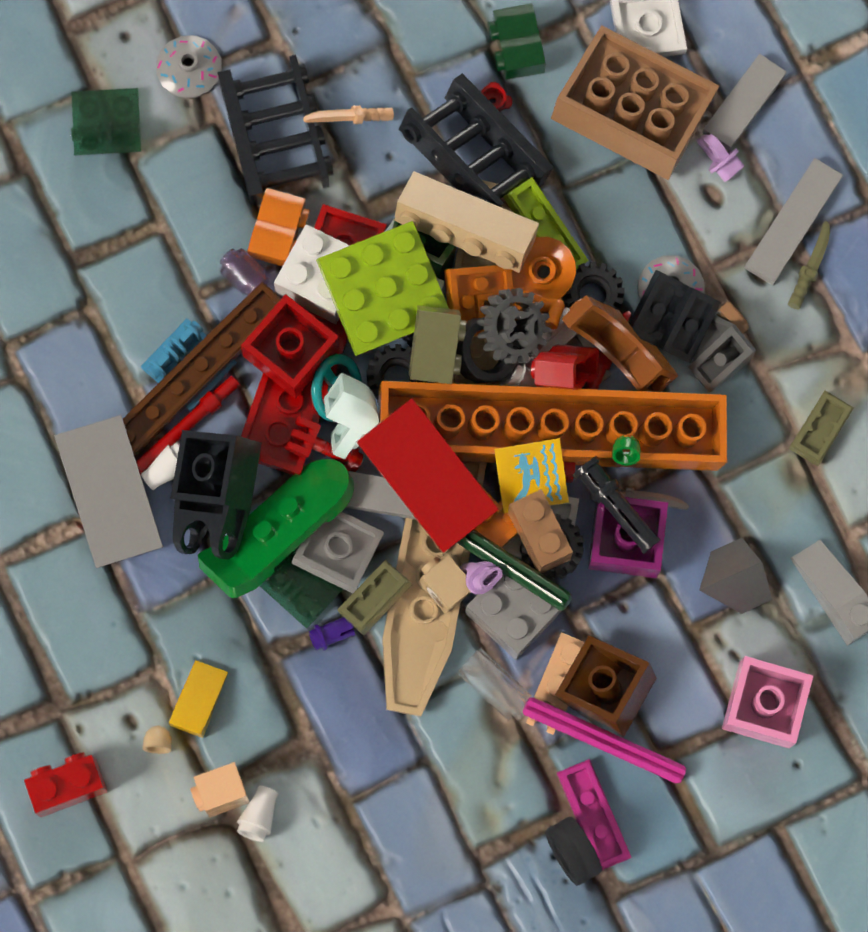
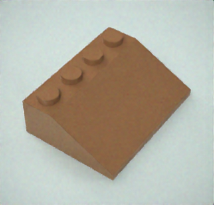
[551,25,719,180]

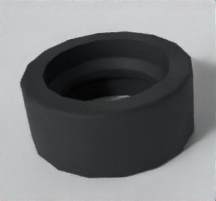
[456,317,518,383]

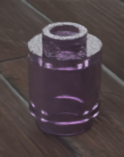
[219,248,270,295]

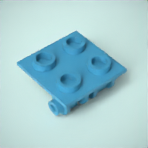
[140,318,237,412]

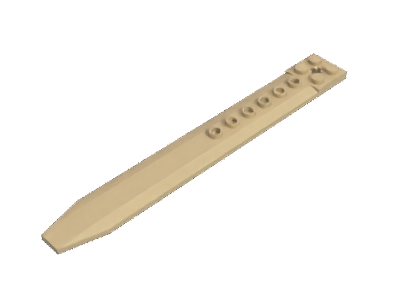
[382,180,517,717]

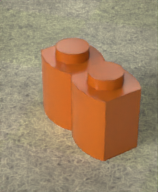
[248,188,310,267]

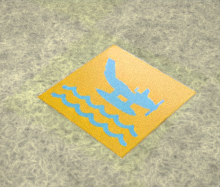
[494,438,569,513]

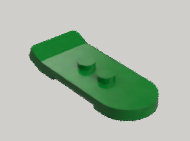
[198,459,354,598]

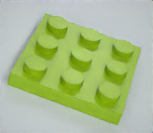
[316,221,449,356]

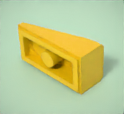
[169,660,228,738]

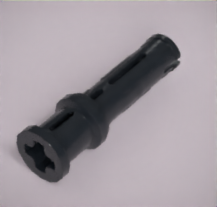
[573,456,661,554]

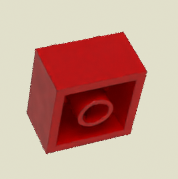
[241,294,340,399]

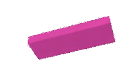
[557,759,632,870]

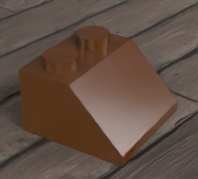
[555,635,657,738]

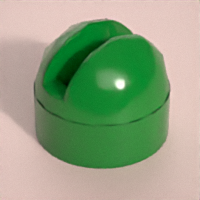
[612,435,641,466]

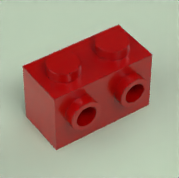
[24,752,108,818]

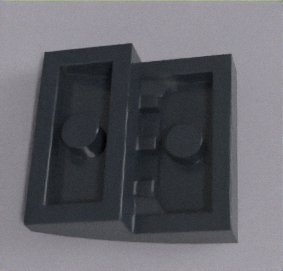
[629,270,721,363]

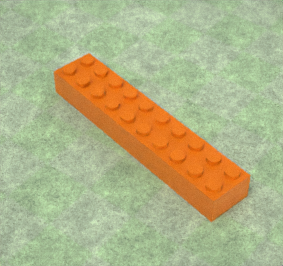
[378,381,727,471]

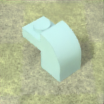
[324,373,379,459]

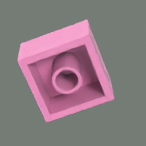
[722,656,813,749]

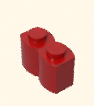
[531,344,599,390]

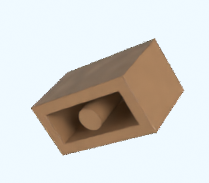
[508,489,573,574]

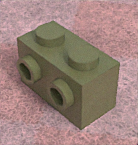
[409,305,466,384]

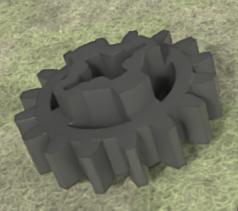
[476,288,551,364]

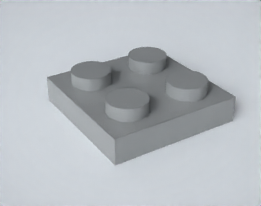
[291,512,384,593]

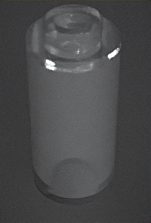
[457,648,532,722]

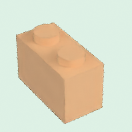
[190,762,249,818]

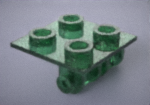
[71,88,141,156]
[259,547,343,629]

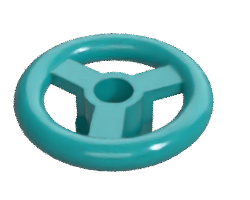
[311,354,362,422]

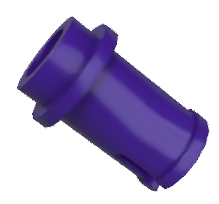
[308,617,355,651]

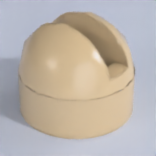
[143,725,172,754]

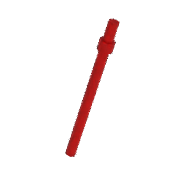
[78,375,240,514]

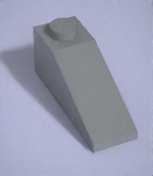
[791,540,868,646]

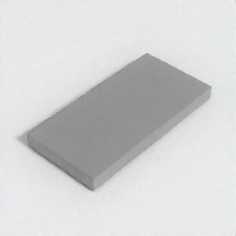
[54,415,163,568]

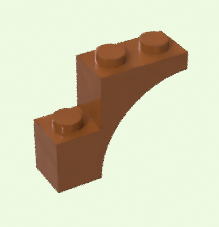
[562,295,679,392]

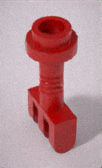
[285,416,363,472]

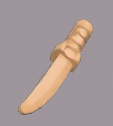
[303,106,394,124]

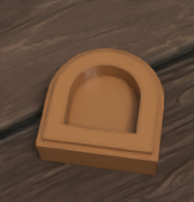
[716,302,749,334]

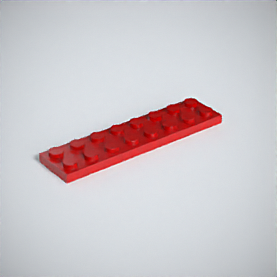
[241,204,387,475]

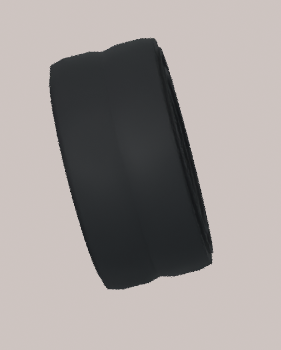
[545,816,602,886]

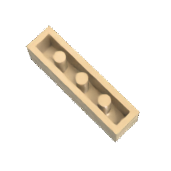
[394,171,539,273]

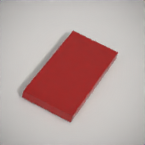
[356,398,499,553]

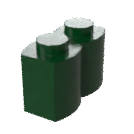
[488,3,546,80]

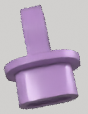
[696,134,745,182]
[460,561,502,595]

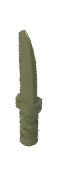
[787,221,830,310]

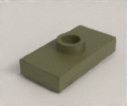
[788,390,854,466]
[337,560,412,635]

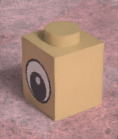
[419,555,472,614]

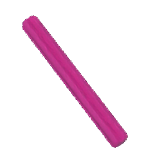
[523,697,686,783]

